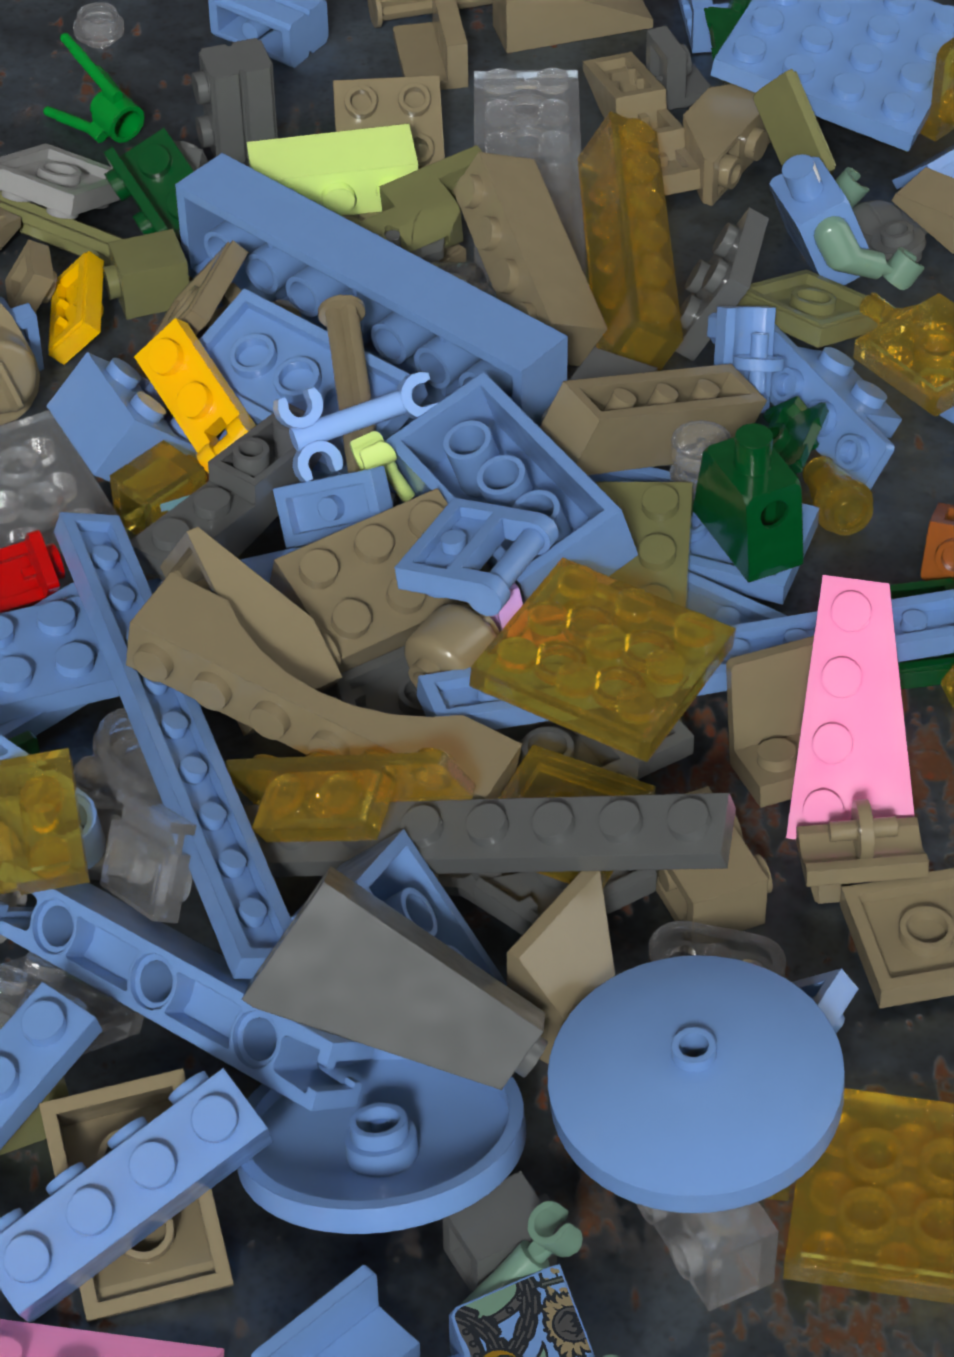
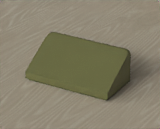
[753,69,836,175]

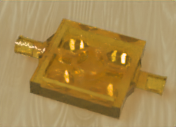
[853,292,954,417]

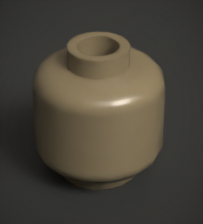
[404,604,501,688]

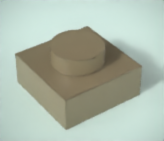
[5,239,57,313]

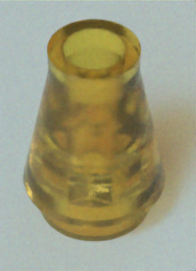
[803,456,873,536]

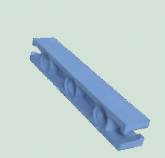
[0,861,375,1111]

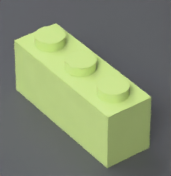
[247,124,419,216]

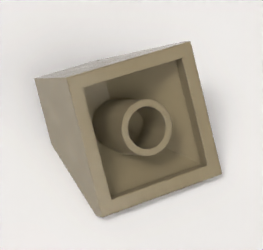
[507,871,615,1064]

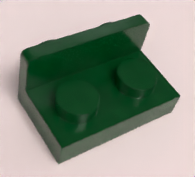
[103,128,194,246]

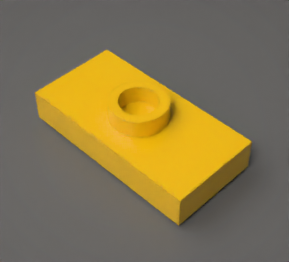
[48,251,104,365]

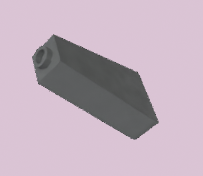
[241,866,548,1090]

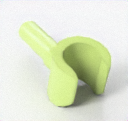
[350,431,415,502]

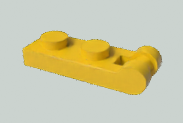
[134,318,256,474]

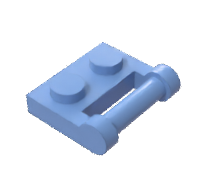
[394,498,559,616]

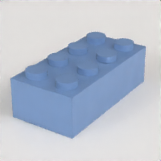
[385,372,638,622]

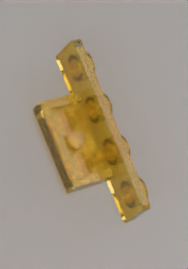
[225,748,476,842]

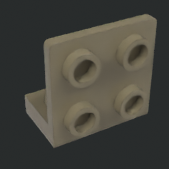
[333,75,445,169]
[726,636,814,808]

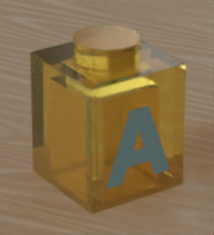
[110,440,207,535]

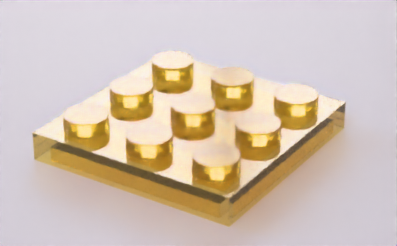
[469,557,736,762]
[783,1088,954,1304]

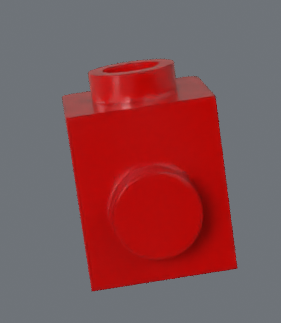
[0,529,65,613]

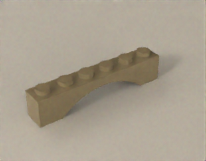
[126,572,522,801]

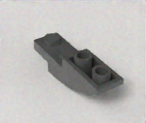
[130,403,331,581]

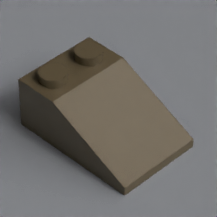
[160,527,342,736]
[39,1068,234,1323]

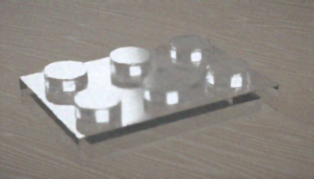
[0,410,117,554]

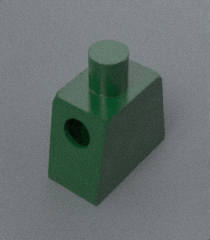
[693,423,804,583]

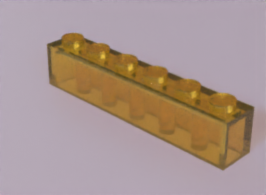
[577,111,683,371]

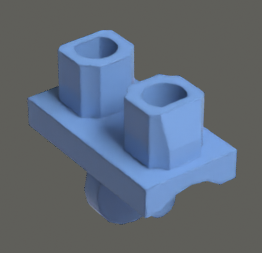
[707,306,784,413]

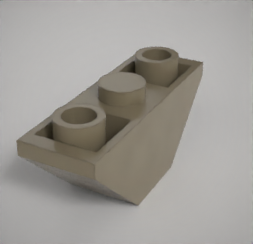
[683,84,771,206]

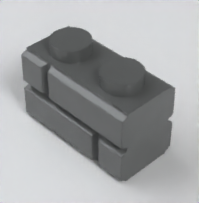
[191,38,278,163]

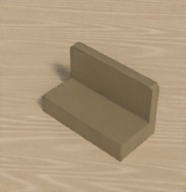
[393,0,468,90]

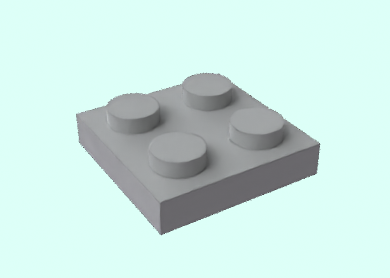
[0,143,120,219]

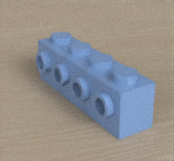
[0,1068,273,1323]

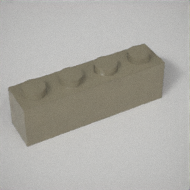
[453,152,608,366]
[540,364,767,475]

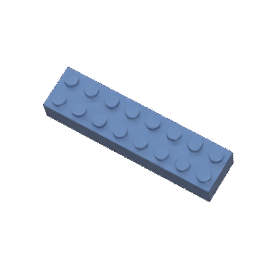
[175,153,568,427]

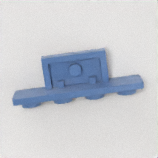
[770,324,902,493]

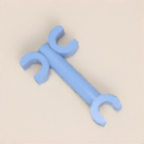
[273,372,438,482]

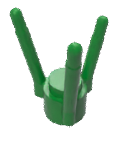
[43,33,145,143]

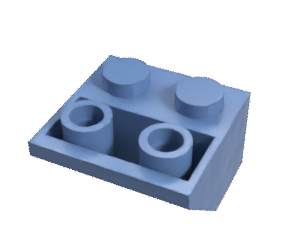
[47,352,203,492]

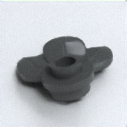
[852,200,928,263]

